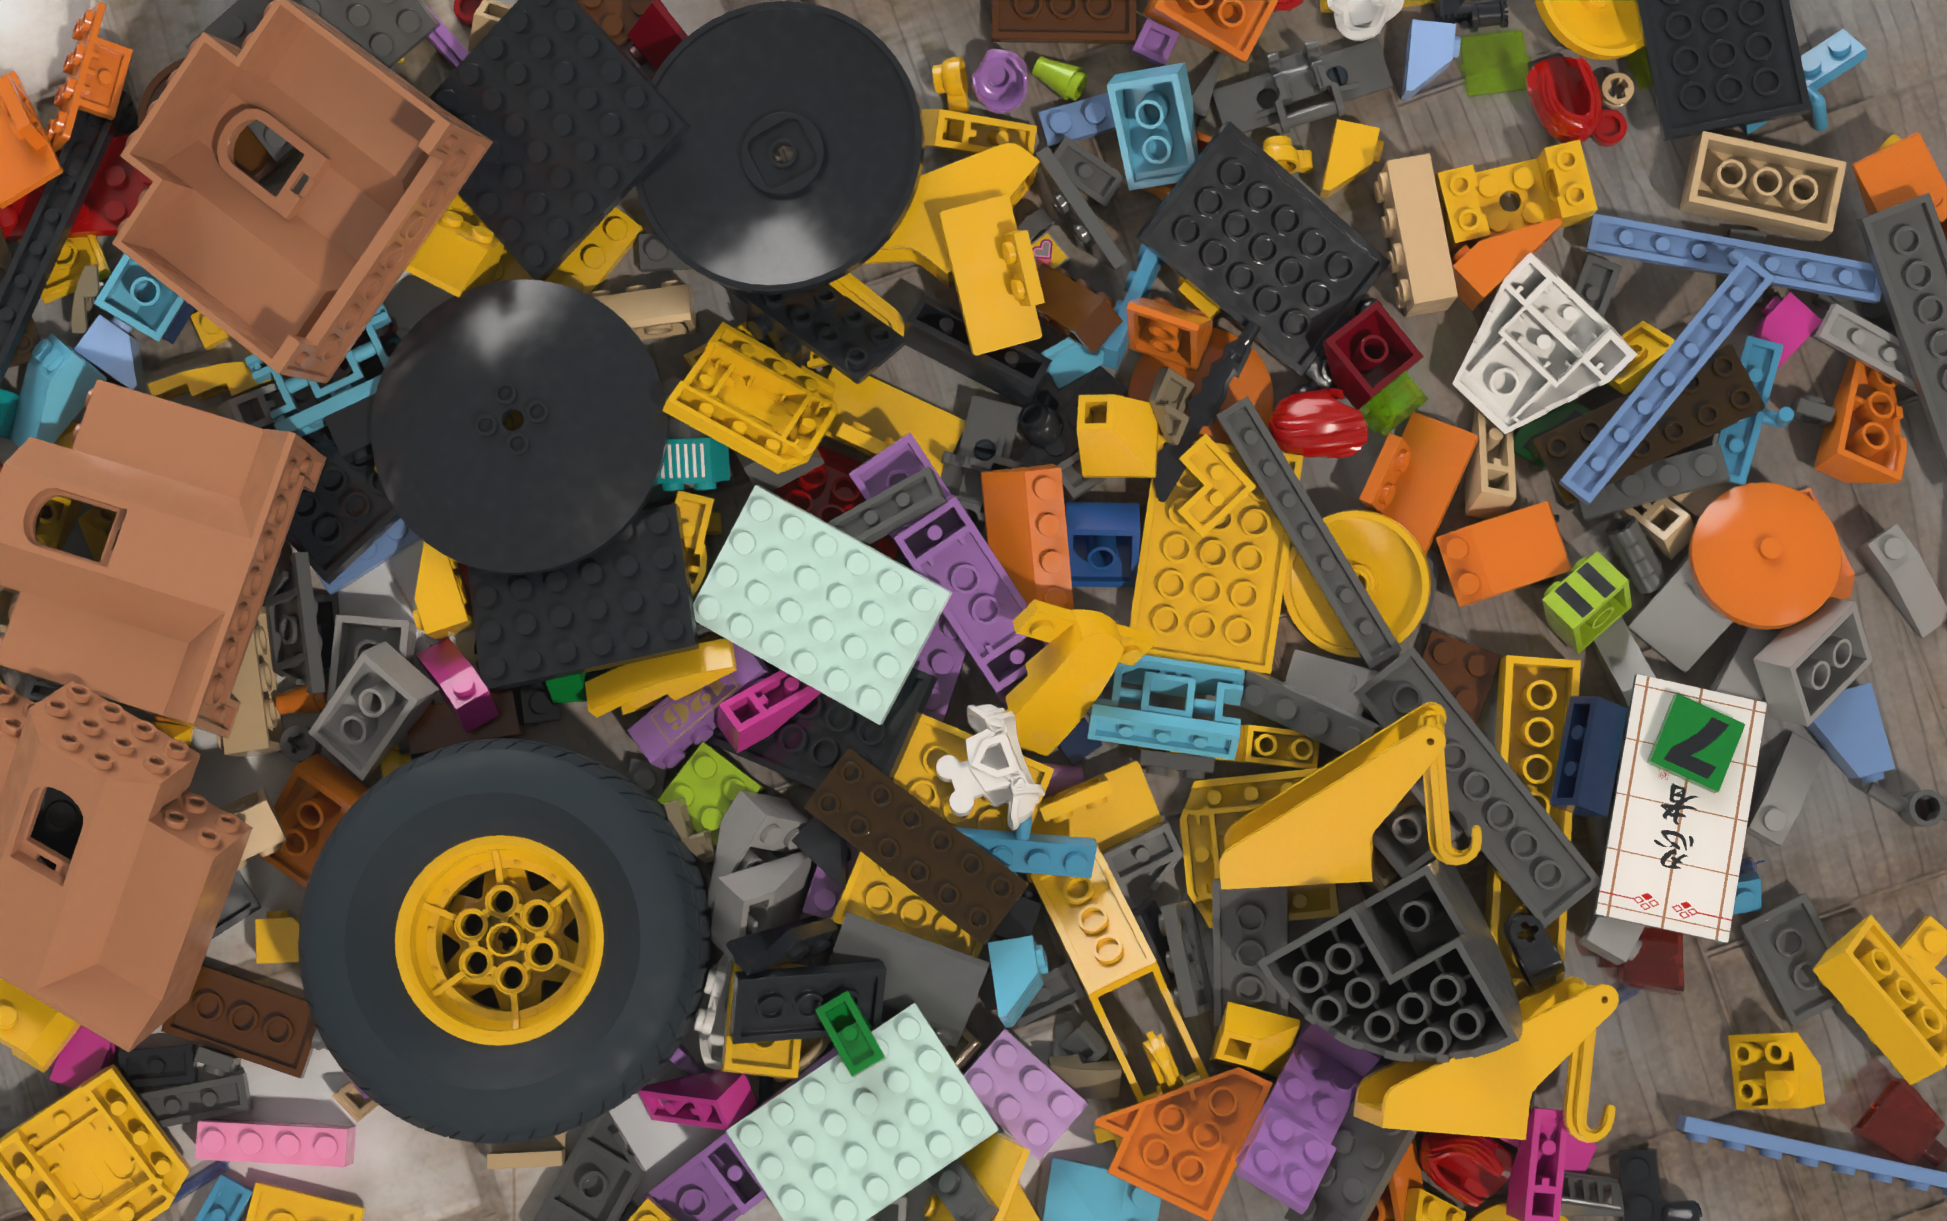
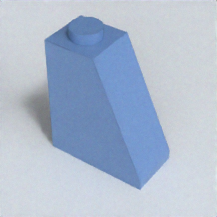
[1807,683,1895,784]

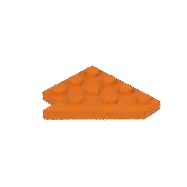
[1094,1067,1273,1221]

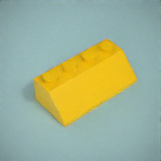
[405,210,504,298]
[1813,915,1947,1086]

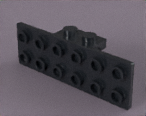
[720,284,905,384]

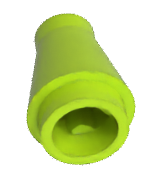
[1032,56,1088,101]

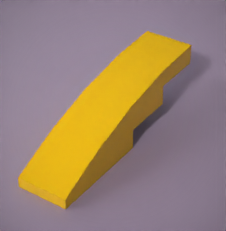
[147,361,290,402]
[585,638,737,718]

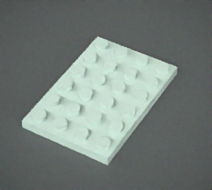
[693,485,953,725]
[726,1003,1000,1221]

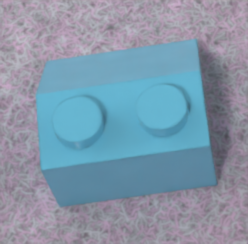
[94,253,185,342]
[988,936,1049,1028]

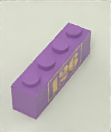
[627,643,774,770]

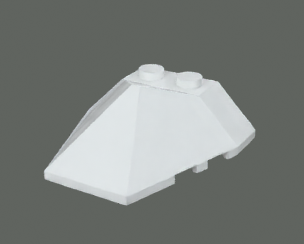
[1452,252,1637,434]

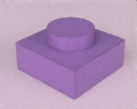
[1131,18,1180,67]

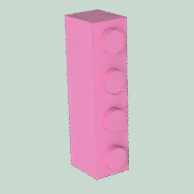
[195,1118,356,1167]

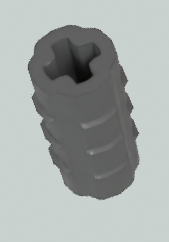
[1606,516,1668,594]

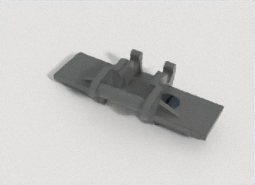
[1212,38,1393,134]
[941,395,1024,543]

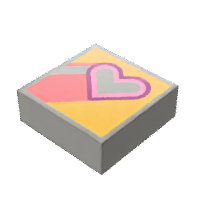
[1031,230,1070,270]

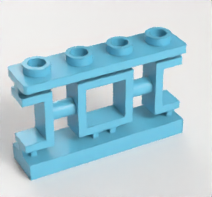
[244,303,392,437]
[1087,655,1245,761]

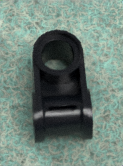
[1503,912,1565,988]

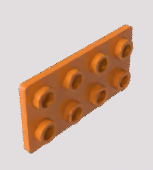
[45,2,133,153]
[0,71,63,209]
[1359,412,1479,556]

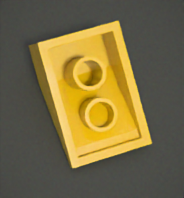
[412,542,474,641]

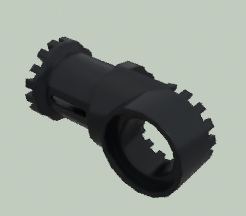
[1433,0,1509,33]

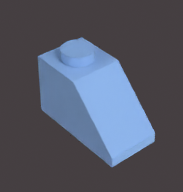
[1401,19,1461,100]
[74,314,147,393]

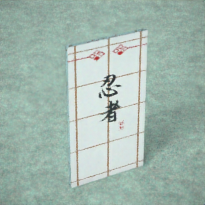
[1594,674,1767,944]

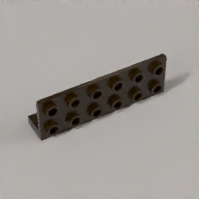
[1528,344,1765,505]
[804,749,1028,945]

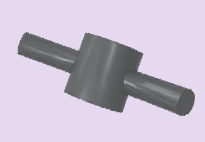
[1865,782,1947,827]

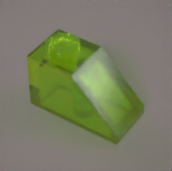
[1362,371,1429,437]

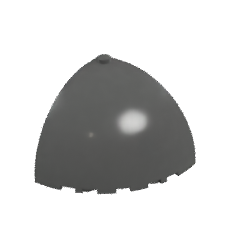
[1257,859,1523,1063]

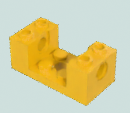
[1435,140,1598,254]

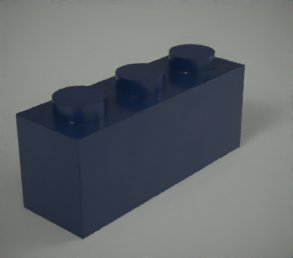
[1549,696,1628,817]

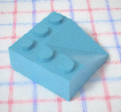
[1041,1157,1161,1221]

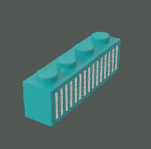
[657,436,730,491]

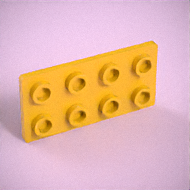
[938,195,1045,355]
[825,367,966,478]
[1025,760,1163,883]

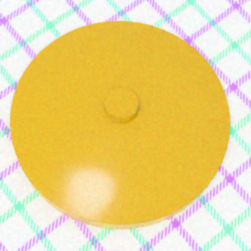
[1534,0,1644,60]
[1283,510,1431,658]

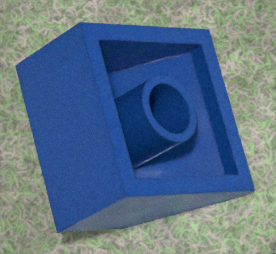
[1066,502,1140,588]

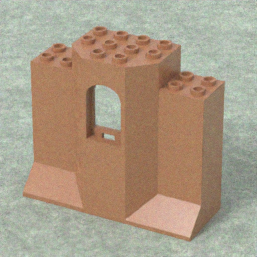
[112,0,493,384]
[0,379,326,739]
[0,681,253,1052]

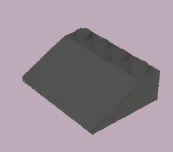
[827,912,990,1047]

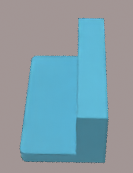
[1041,338,1104,391]

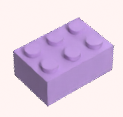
[963,1027,1089,1160]

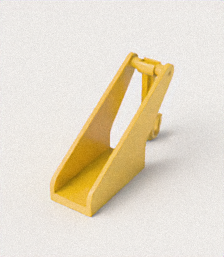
[829,143,1040,337]
[1219,702,1482,890]
[1030,843,1209,1103]
[1353,976,1619,1143]

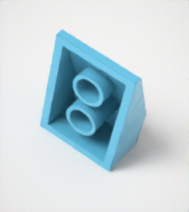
[1107,62,1198,191]
[10,333,107,448]

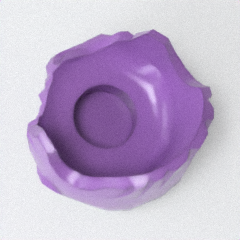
[971,49,1029,114]

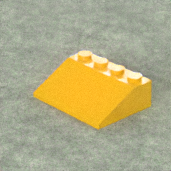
[923,1130,1030,1221]

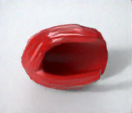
[1526,57,1603,144]
[1268,388,1368,458]
[1419,1132,1513,1207]

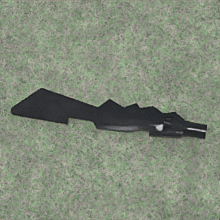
[1153,320,1262,502]

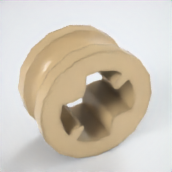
[1599,72,1634,109]

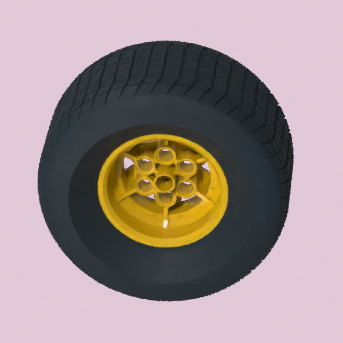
[298,738,712,1144]

